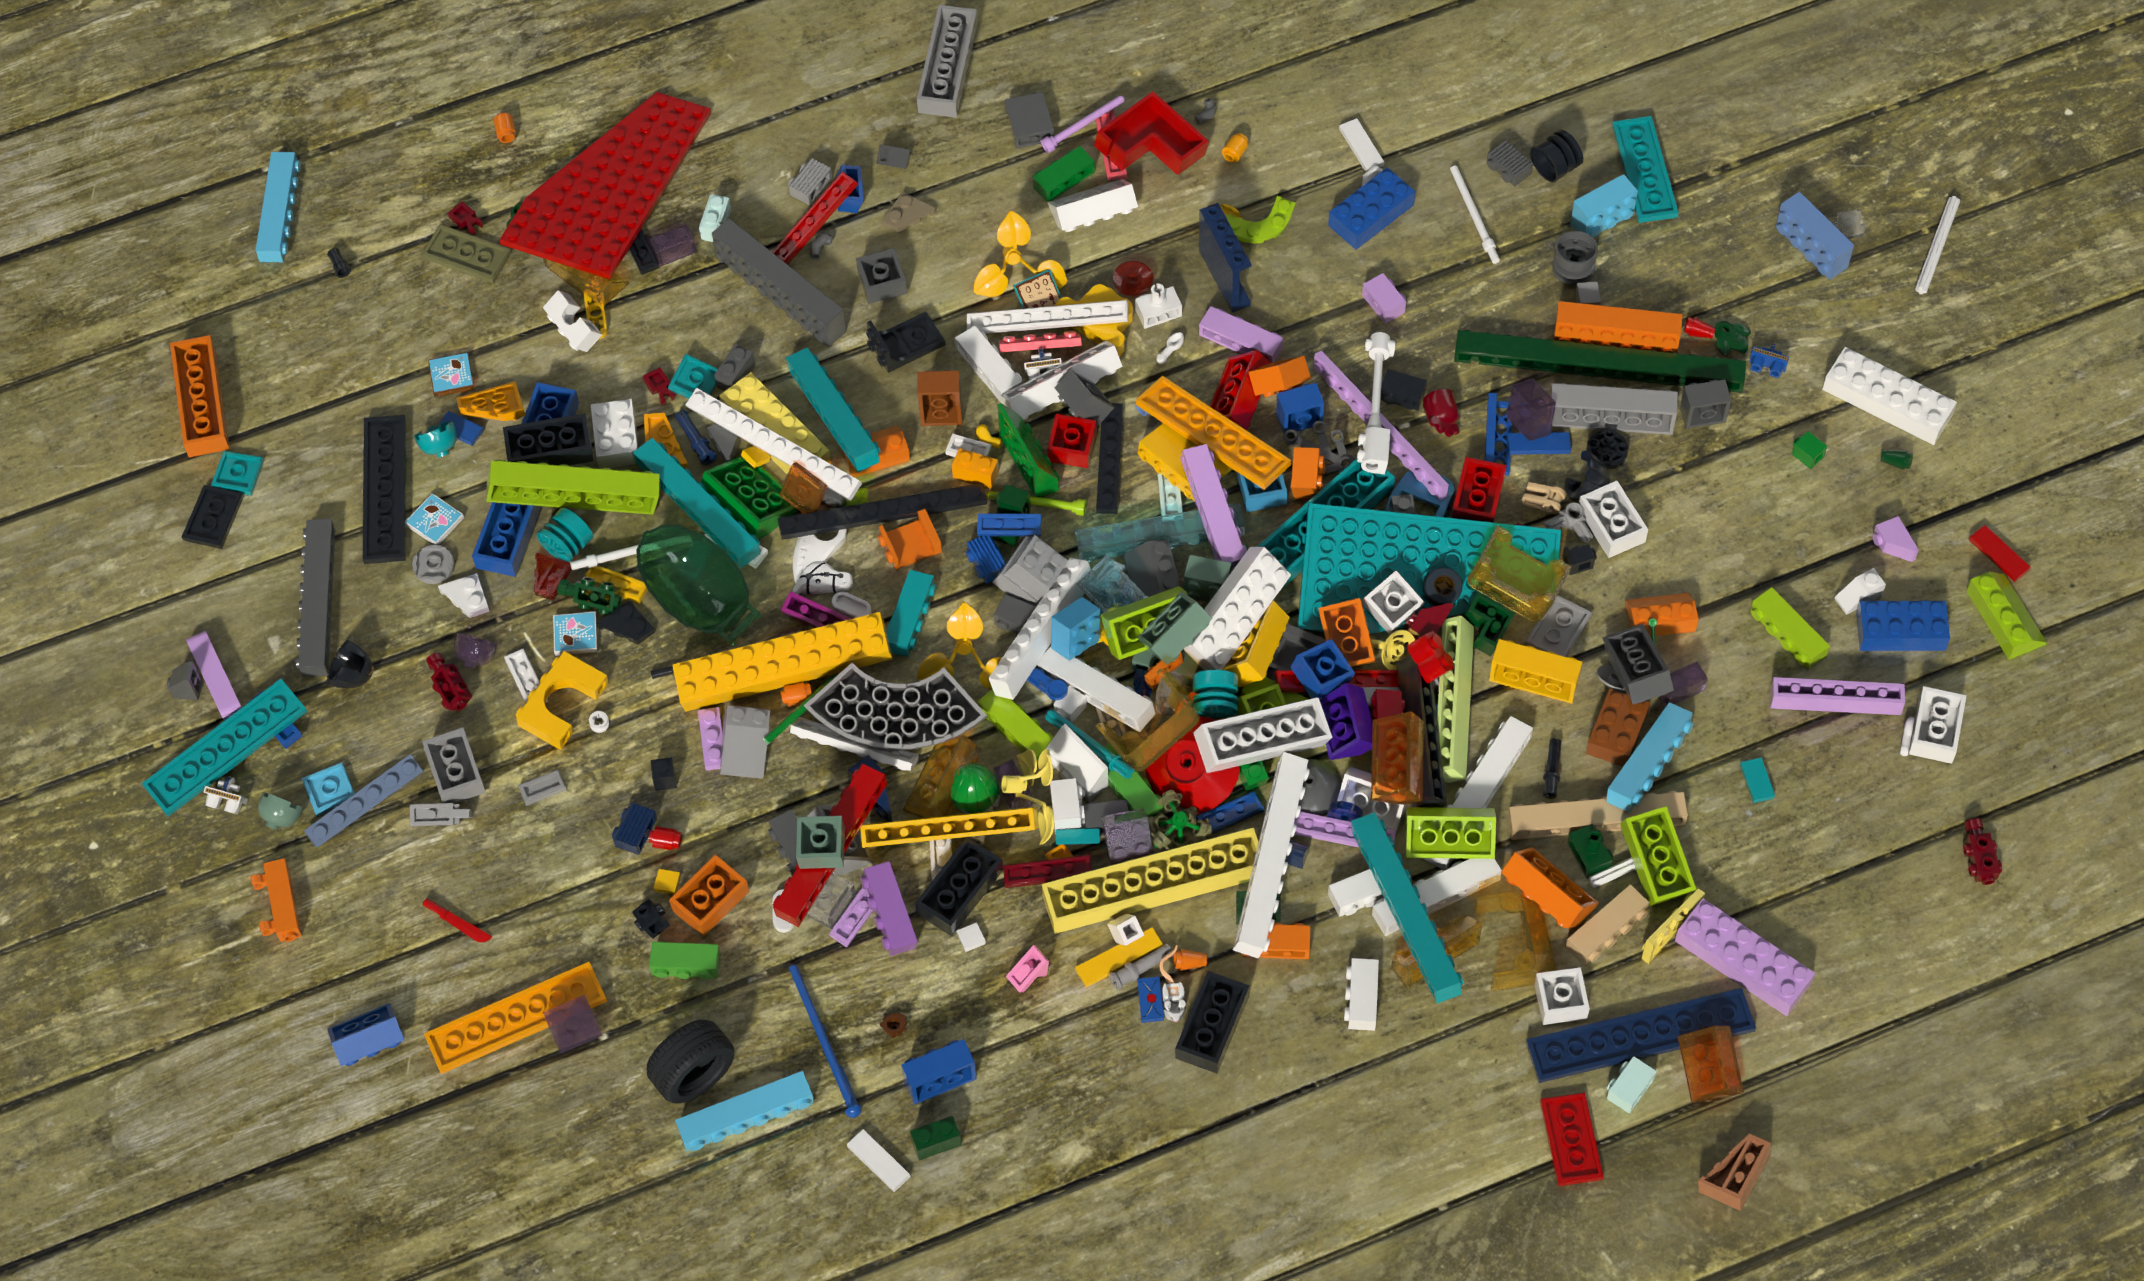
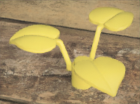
[1001,749,1054,845]

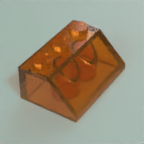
[1678,1026,1744,1103]

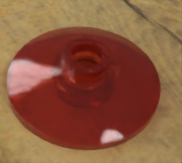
[1113,261,1153,296]

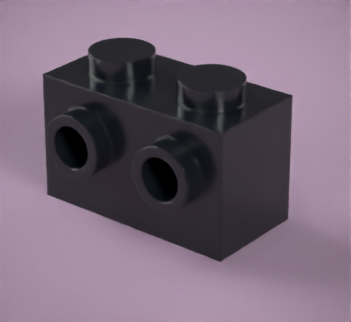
[1380,369,1427,411]

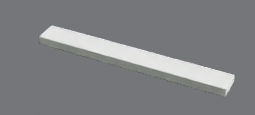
[967,300,1128,334]

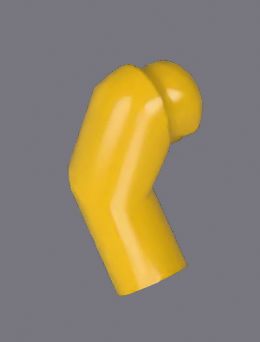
[976,424,1002,449]

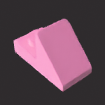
[1006,945,1049,992]

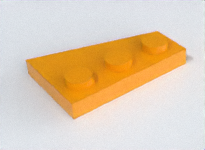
[644,413,689,468]

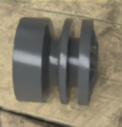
[1552,231,1598,286]

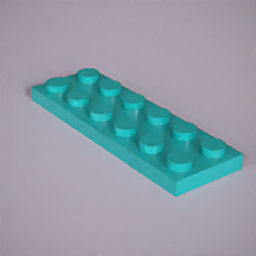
[1612,116,1679,223]

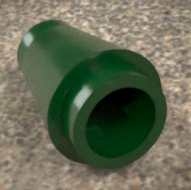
[1881,449,1913,470]

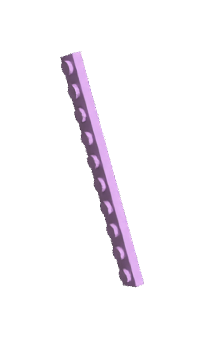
[1313,350,1449,501]

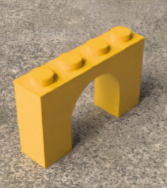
[516,651,608,750]

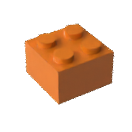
[1248,355,1311,397]
[1291,447,1326,501]

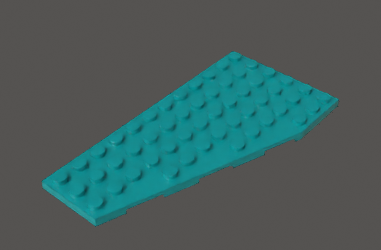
[1297,503,1561,634]

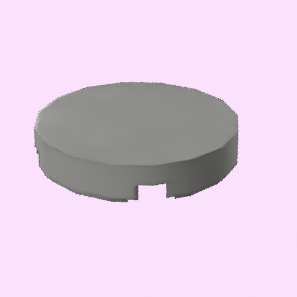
[412,544,455,584]

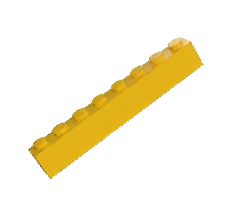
[860,806,1039,848]

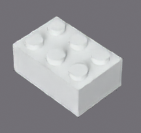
[591,399,639,469]
[1579,481,1648,558]
[1909,686,1966,764]

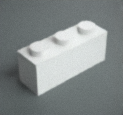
[1328,869,1384,917]
[1344,958,1379,1031]

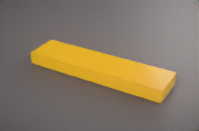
[1075,927,1163,988]

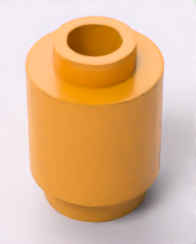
[1222,133,1248,163]

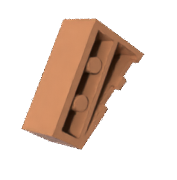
[1698,1133,1771,1211]

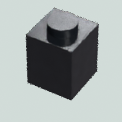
[650,757,677,791]

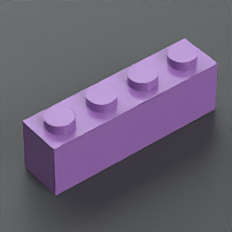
[860,862,918,956]

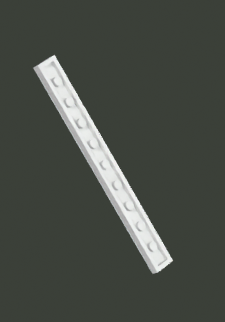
[686,388,862,501]

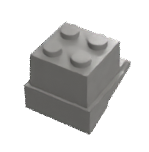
[992,535,1068,607]

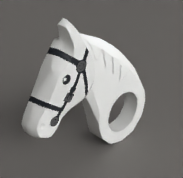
[792,529,853,595]

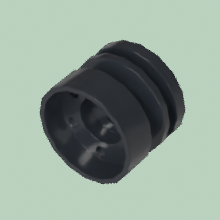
[1530,129,1584,183]

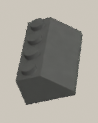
[1124,539,1180,602]

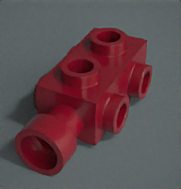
[426,652,473,711]
[1963,819,2002,885]

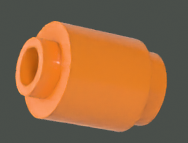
[493,112,516,143]
[780,682,812,707]

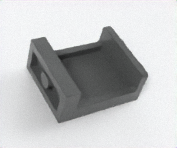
[1005,92,1054,149]
[1268,624,1326,673]

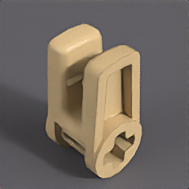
[1522,482,1566,514]

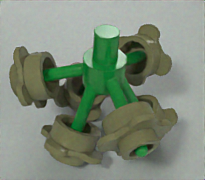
[1148,790,1212,850]

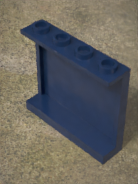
[1199,203,1252,313]

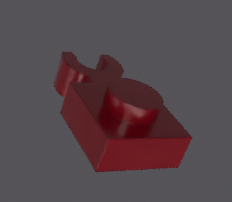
[447,201,483,234]
[642,367,675,405]

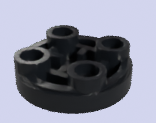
[1586,428,1629,469]

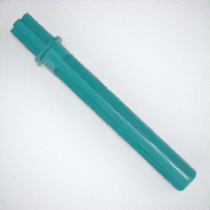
[1045,710,1135,779]

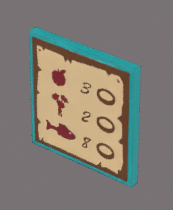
[1013,269,1062,309]

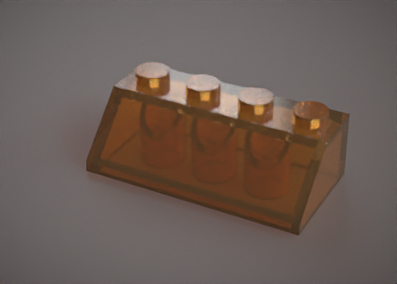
[1371,711,1424,805]

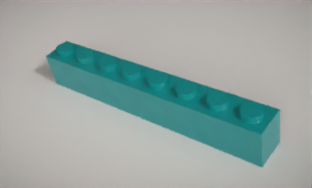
[785,348,881,472]
[633,438,760,569]

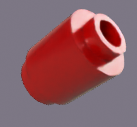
[649,826,682,851]

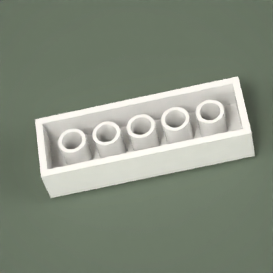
[1822,347,1957,445]
[1183,547,1291,671]
[1193,698,1332,773]

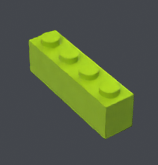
[1750,587,1830,670]
[977,689,1054,766]

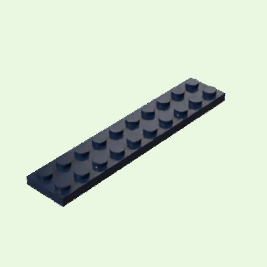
[1526,988,1756,1083]

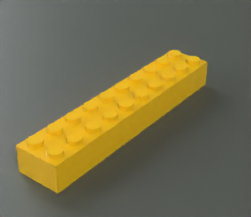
[672,612,892,712]

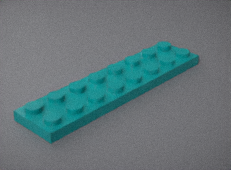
[141,679,308,817]

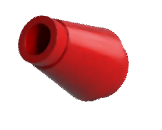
[1683,316,1715,339]

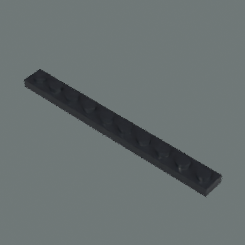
[777,483,987,540]

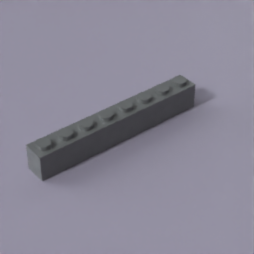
[296,519,336,677]

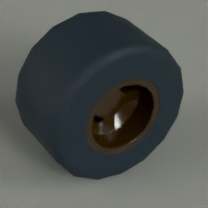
[1423,567,1463,606]

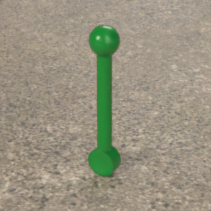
[1648,618,1657,646]

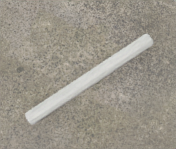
[1915,196,1960,295]

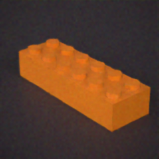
[1554,301,1683,353]
[170,335,230,457]

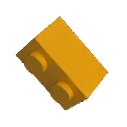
[952,448,999,489]

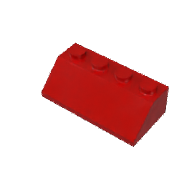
[1210,350,1271,431]

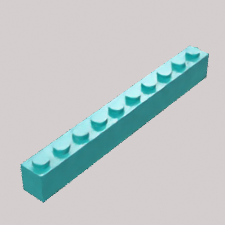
[1351,812,1464,1004]

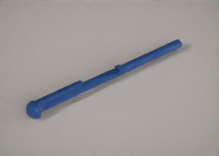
[789,965,862,1118]

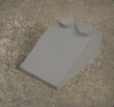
[720,705,770,779]

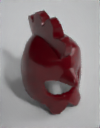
[1423,389,1460,437]

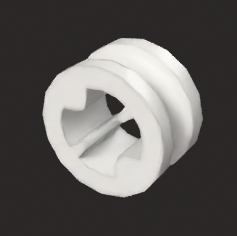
[589,711,609,733]

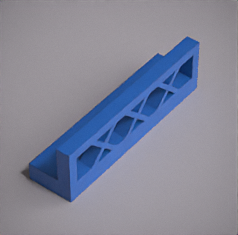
[1485,393,1513,476]

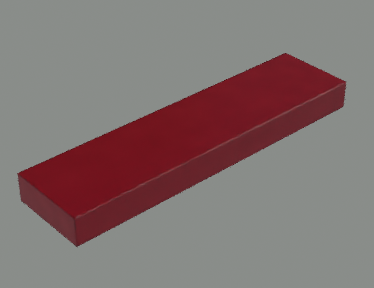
[1003,855,1092,888]

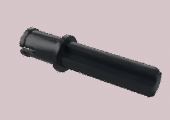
[1543,738,1562,799]

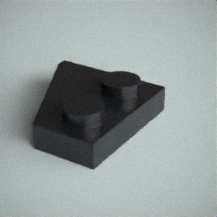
[597,600,655,644]

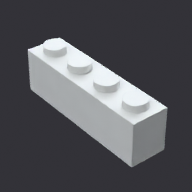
[955,326,1023,404]

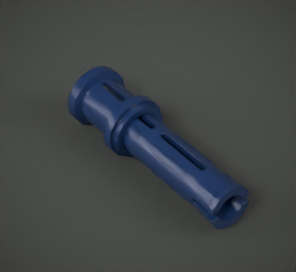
[675,410,717,465]

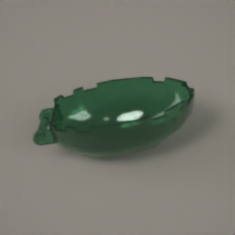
[636,525,762,646]

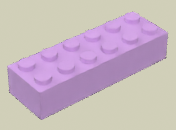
[1675,898,1815,1016]

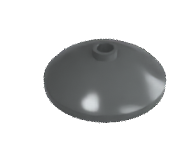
[1298,759,1341,816]

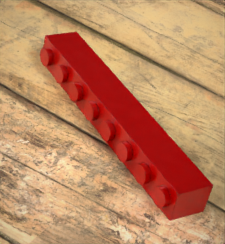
[773,764,888,927]

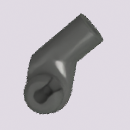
[1195,98,1217,125]
[810,232,833,259]

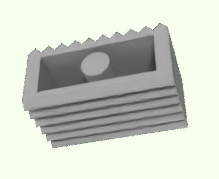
[788,158,832,205]

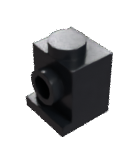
[1562,544,1597,575]

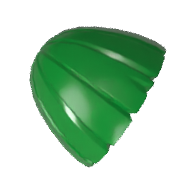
[951,763,999,813]

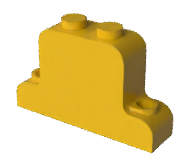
[1055,284,1133,357]

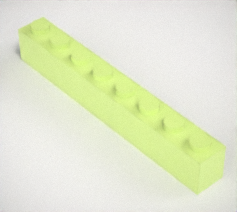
[1437,616,1474,783]

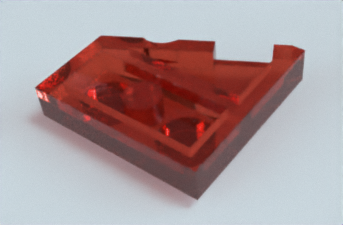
[533,553,572,601]

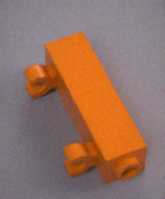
[250,858,302,942]

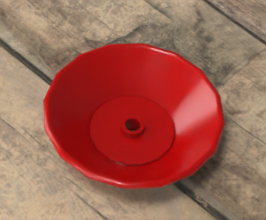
[1145,715,1240,814]

